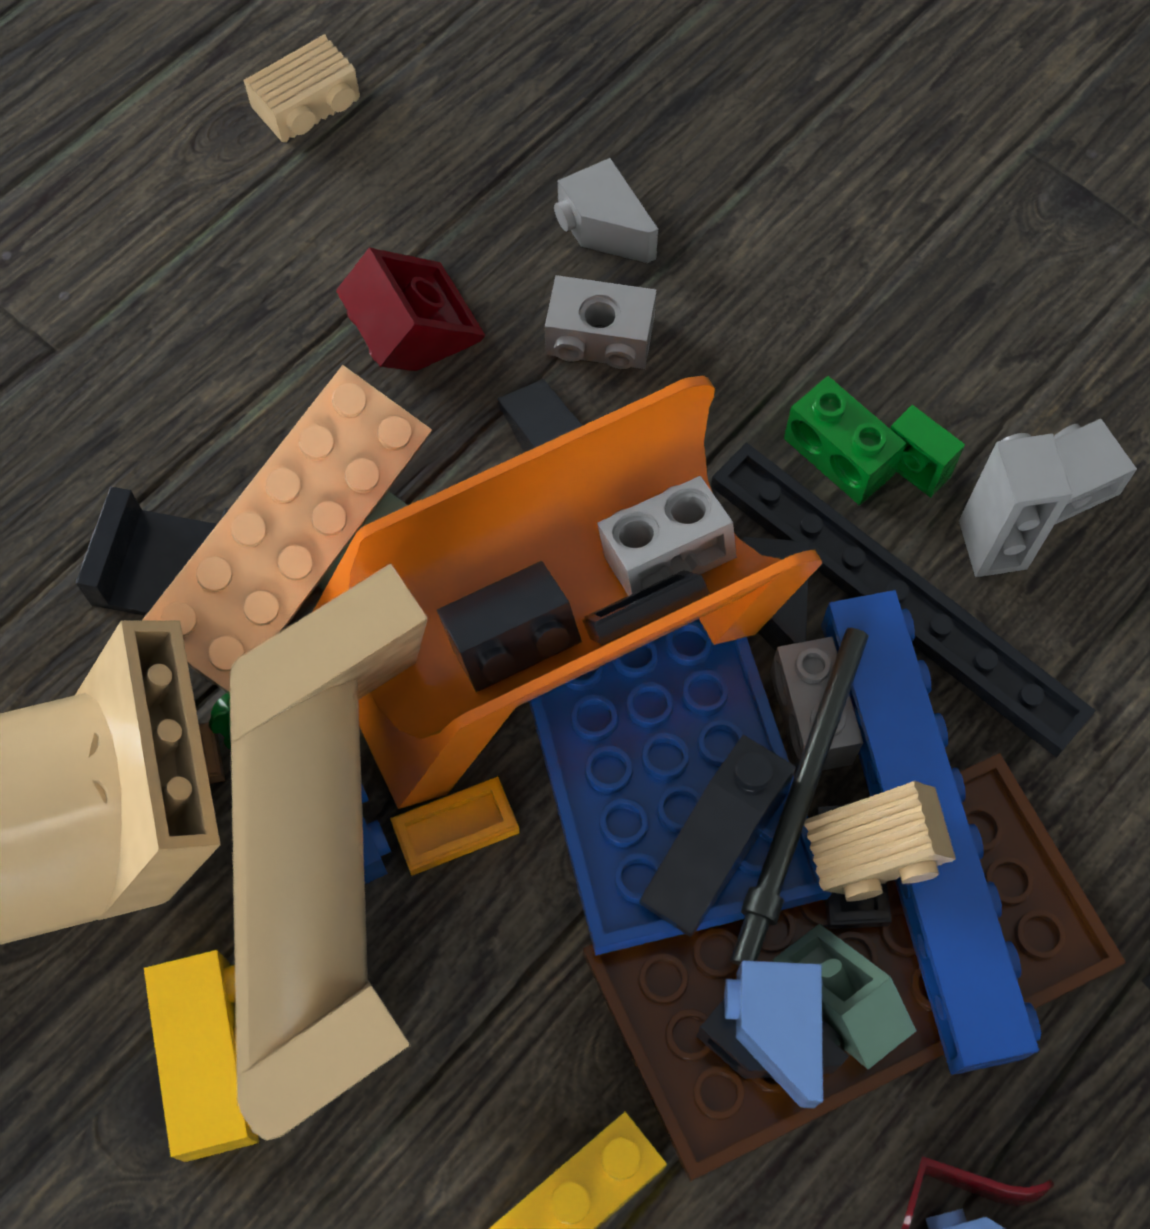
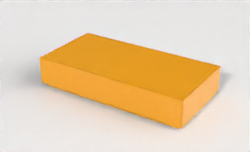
[390,776,520,876]

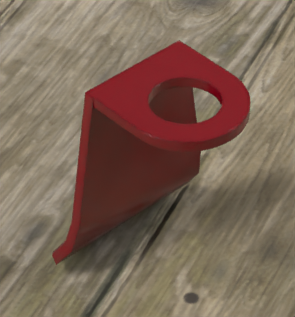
[901,1156,1055,1229]

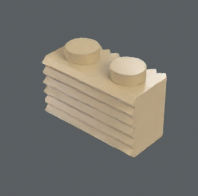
[244,34,360,143]
[804,781,956,901]

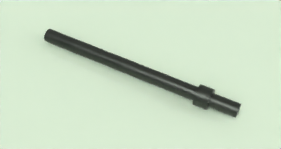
[730,628,869,966]

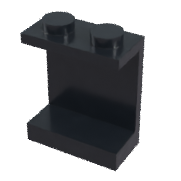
[76,486,230,616]

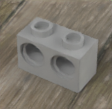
[597,476,737,596]
[770,636,863,771]

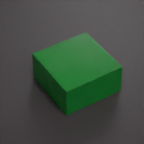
[890,405,965,498]

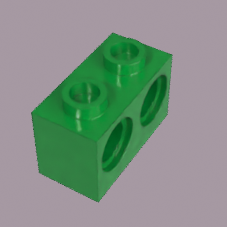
[784,376,907,506]

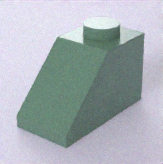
[773,924,916,1069]

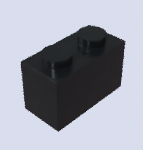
[437,561,582,692]

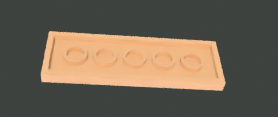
[142,365,432,695]

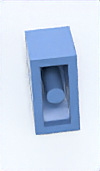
[724,961,823,1108]

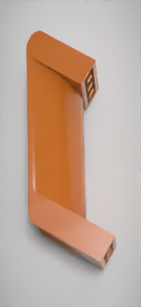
[312,376,822,809]

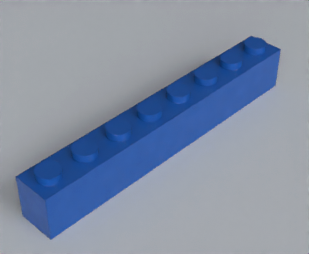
[821,590,1041,1075]

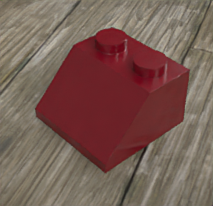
[336,247,486,371]

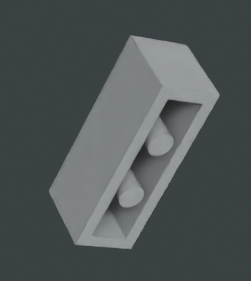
[959,433,1073,577]

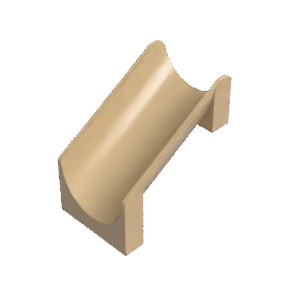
[230,564,428,1140]
[0,621,220,945]

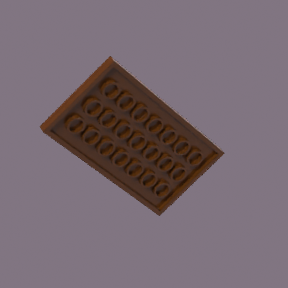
[583,753,1126,1182]

